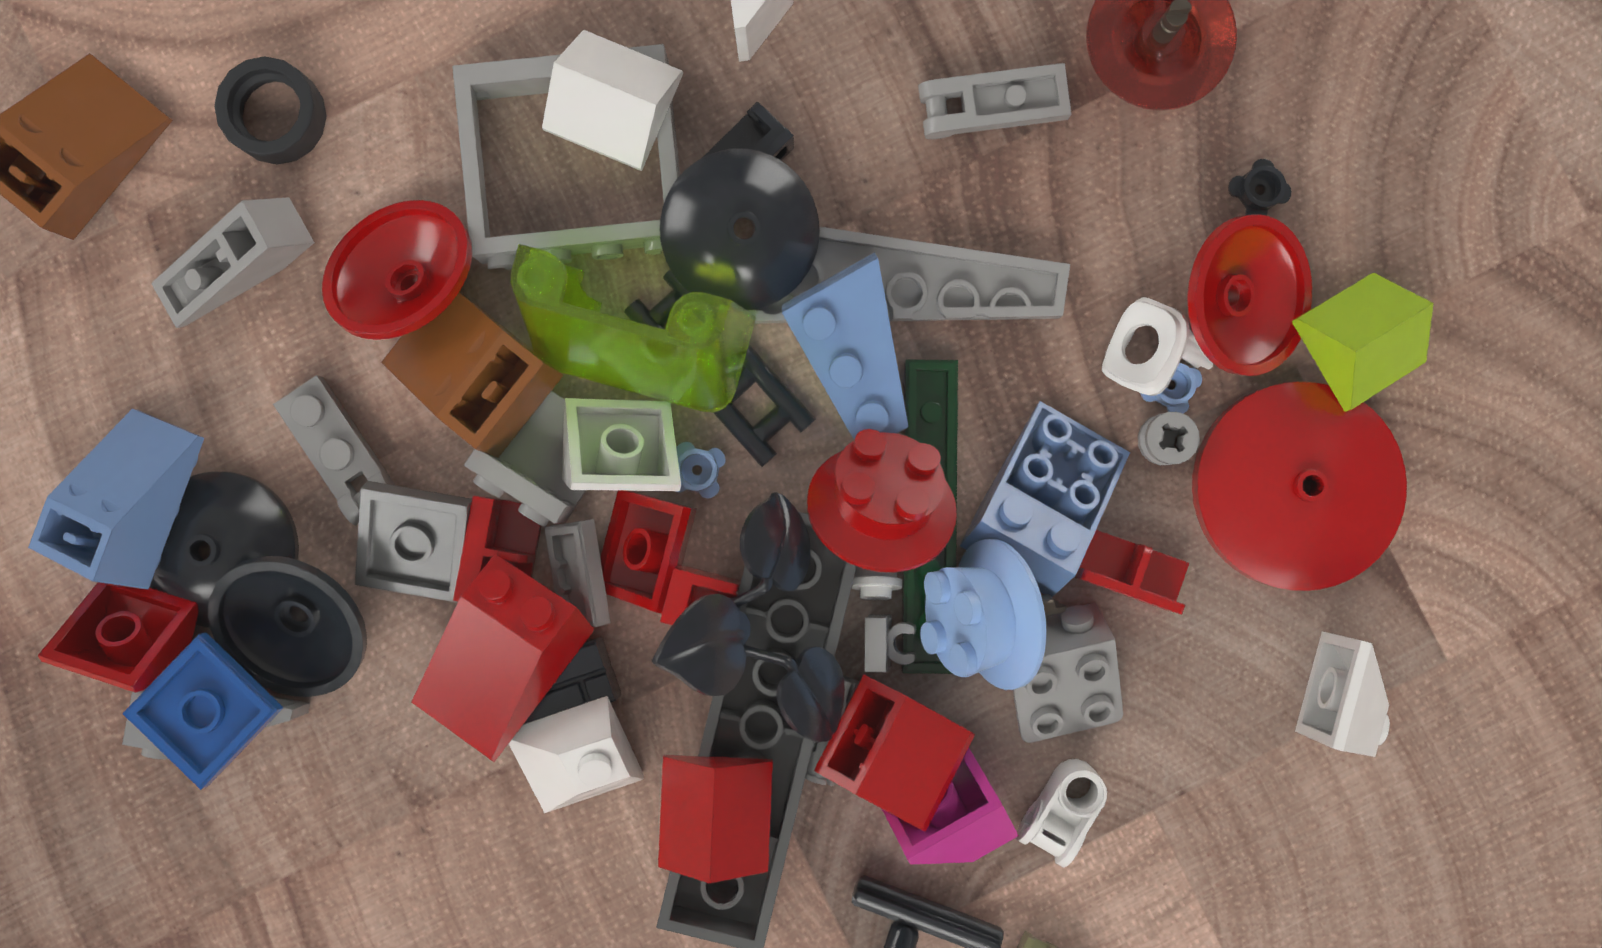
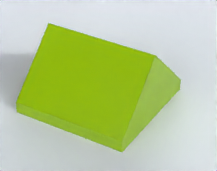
[1292,273,1434,412]

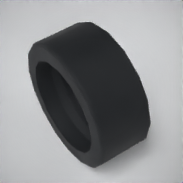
[214,56,327,165]

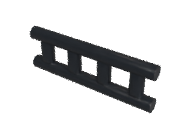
[624,270,816,467]

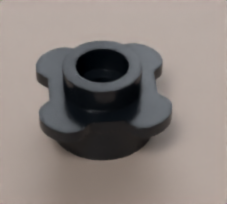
[1228,159,1291,216]

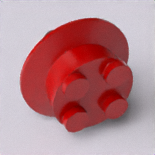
[807,429,957,572]

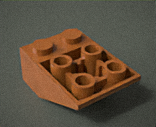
[0,53,173,240]
[381,291,564,458]

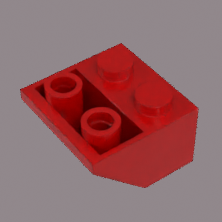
[813,675,975,832]

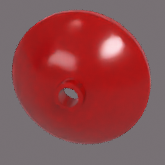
[322,200,472,340]
[1187,215,1312,376]

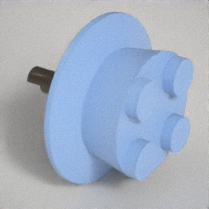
[920,539,1067,690]

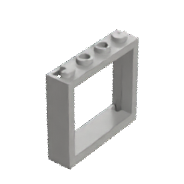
[452,44,680,270]

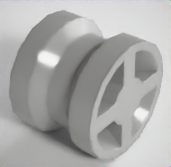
[1138,412,1200,465]

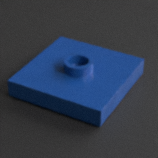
[122,633,284,790]

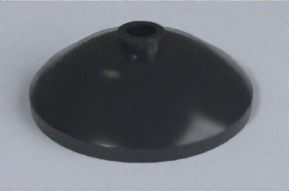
[659,149,820,311]
[149,472,299,627]
[208,556,367,697]

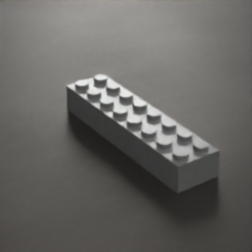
[656,512,857,948]

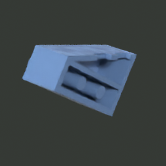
[782,252,908,440]

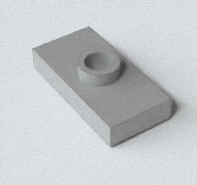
[545,519,611,627]

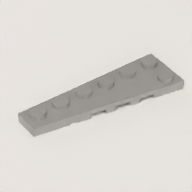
[743,227,1070,324]

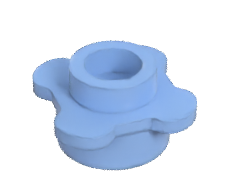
[1140,363,1202,414]
[675,442,726,499]

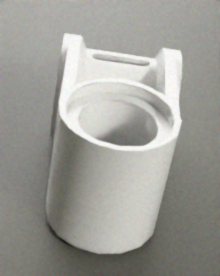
[1016,759,1107,868]

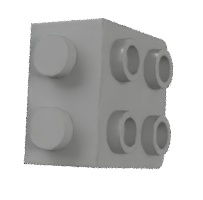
[464,391,586,527]
[1013,602,1123,743]

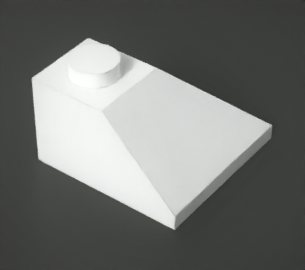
[1295,631,1390,757]
[509,696,644,813]

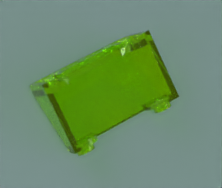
[510,244,756,413]

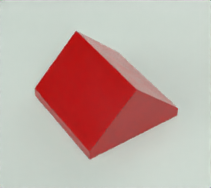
[600,490,697,614]
[38,582,199,693]
[658,755,773,883]

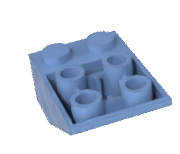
[960,401,1130,597]
[28,409,204,589]

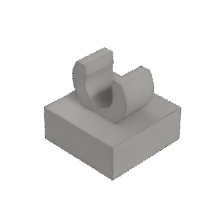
[865,614,916,672]

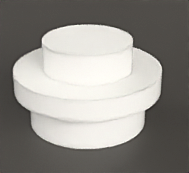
[851,567,902,600]

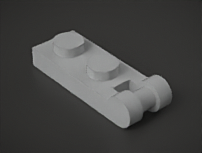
[918,63,1071,139]
[273,375,395,526]

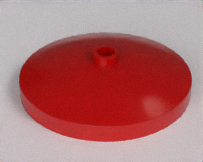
[1192,382,1407,591]

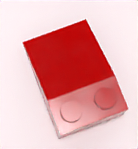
[411,554,595,762]

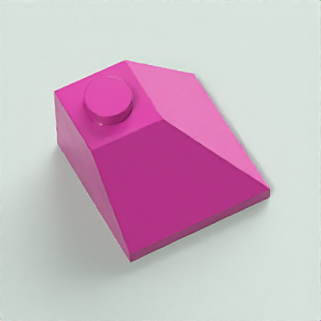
[882,748,1019,865]

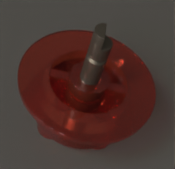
[1086,0,1237,110]

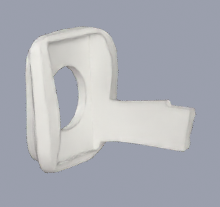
[1102,297,1213,396]

